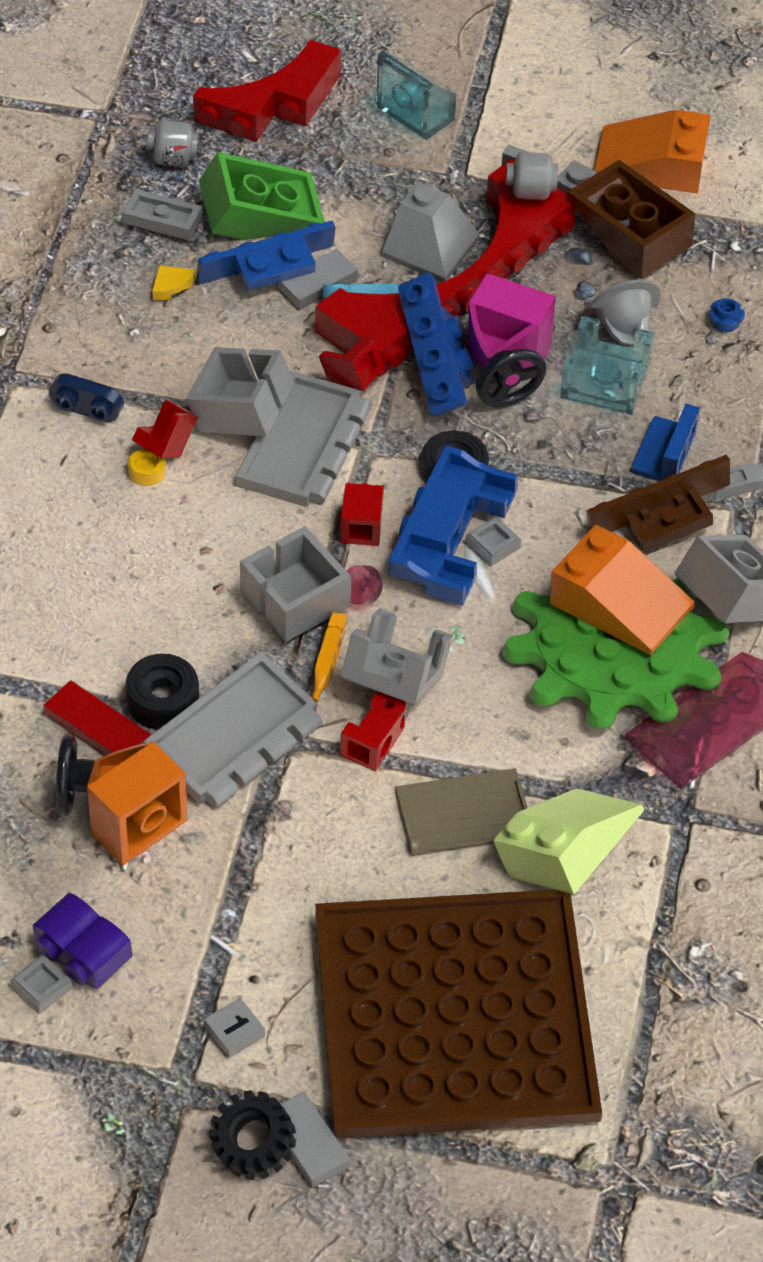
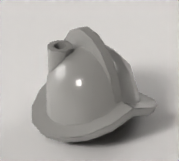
[584,279,661,346]

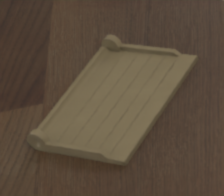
[395,768,528,854]

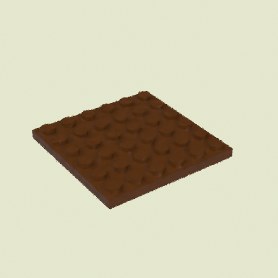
[315,890,602,1139]

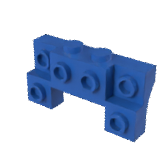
[388,445,518,606]

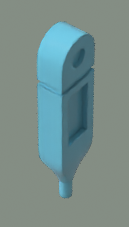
[323,283,400,298]

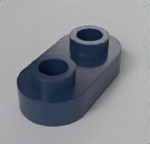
[49,373,124,422]

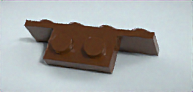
[587,455,730,553]

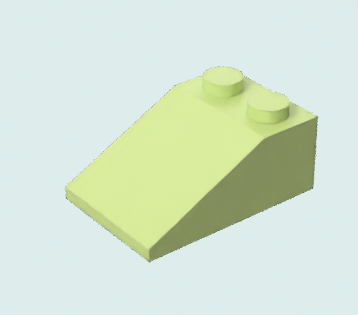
[493,788,644,895]

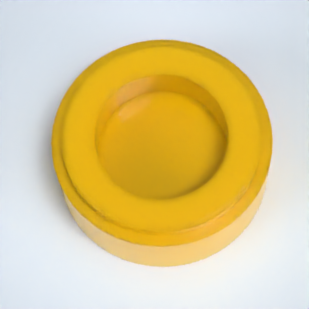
[128,448,166,486]

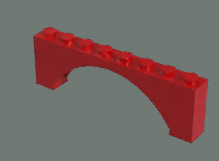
[315,158,576,377]

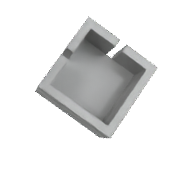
[186,347,294,437]
[240,526,351,642]

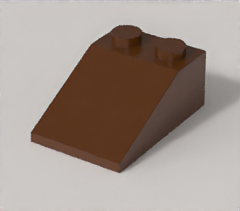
[567,160,696,279]

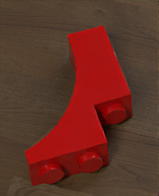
[193,39,341,142]

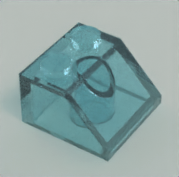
[376,51,456,140]

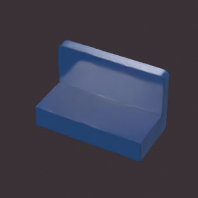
[632,404,700,481]

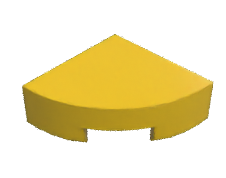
[152,265,195,300]

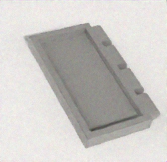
[235,371,372,507]
[144,651,323,808]

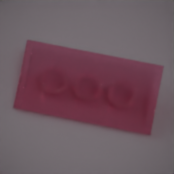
[625,652,763,789]

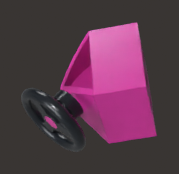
[466,273,556,407]

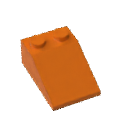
[594,110,711,194]
[550,524,695,655]

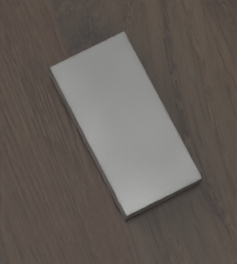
[278,249,358,309]
[281,1092,351,1187]

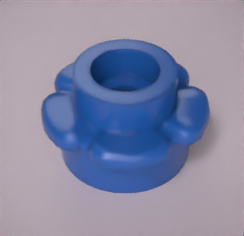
[708,298,745,332]

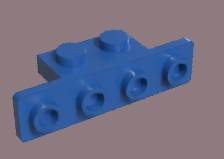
[196,221,336,291]
[398,272,474,417]

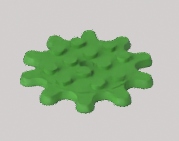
[502,578,729,729]

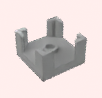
[340,608,453,705]

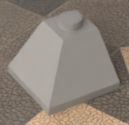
[382,182,479,282]

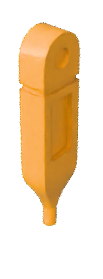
[312,612,348,703]

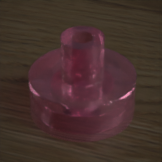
[346,565,383,605]

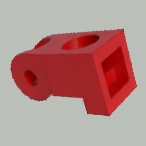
[340,692,406,772]

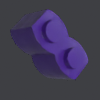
[32,893,133,990]

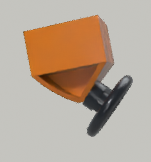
[56,733,188,866]

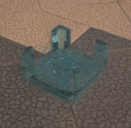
[560,316,655,415]

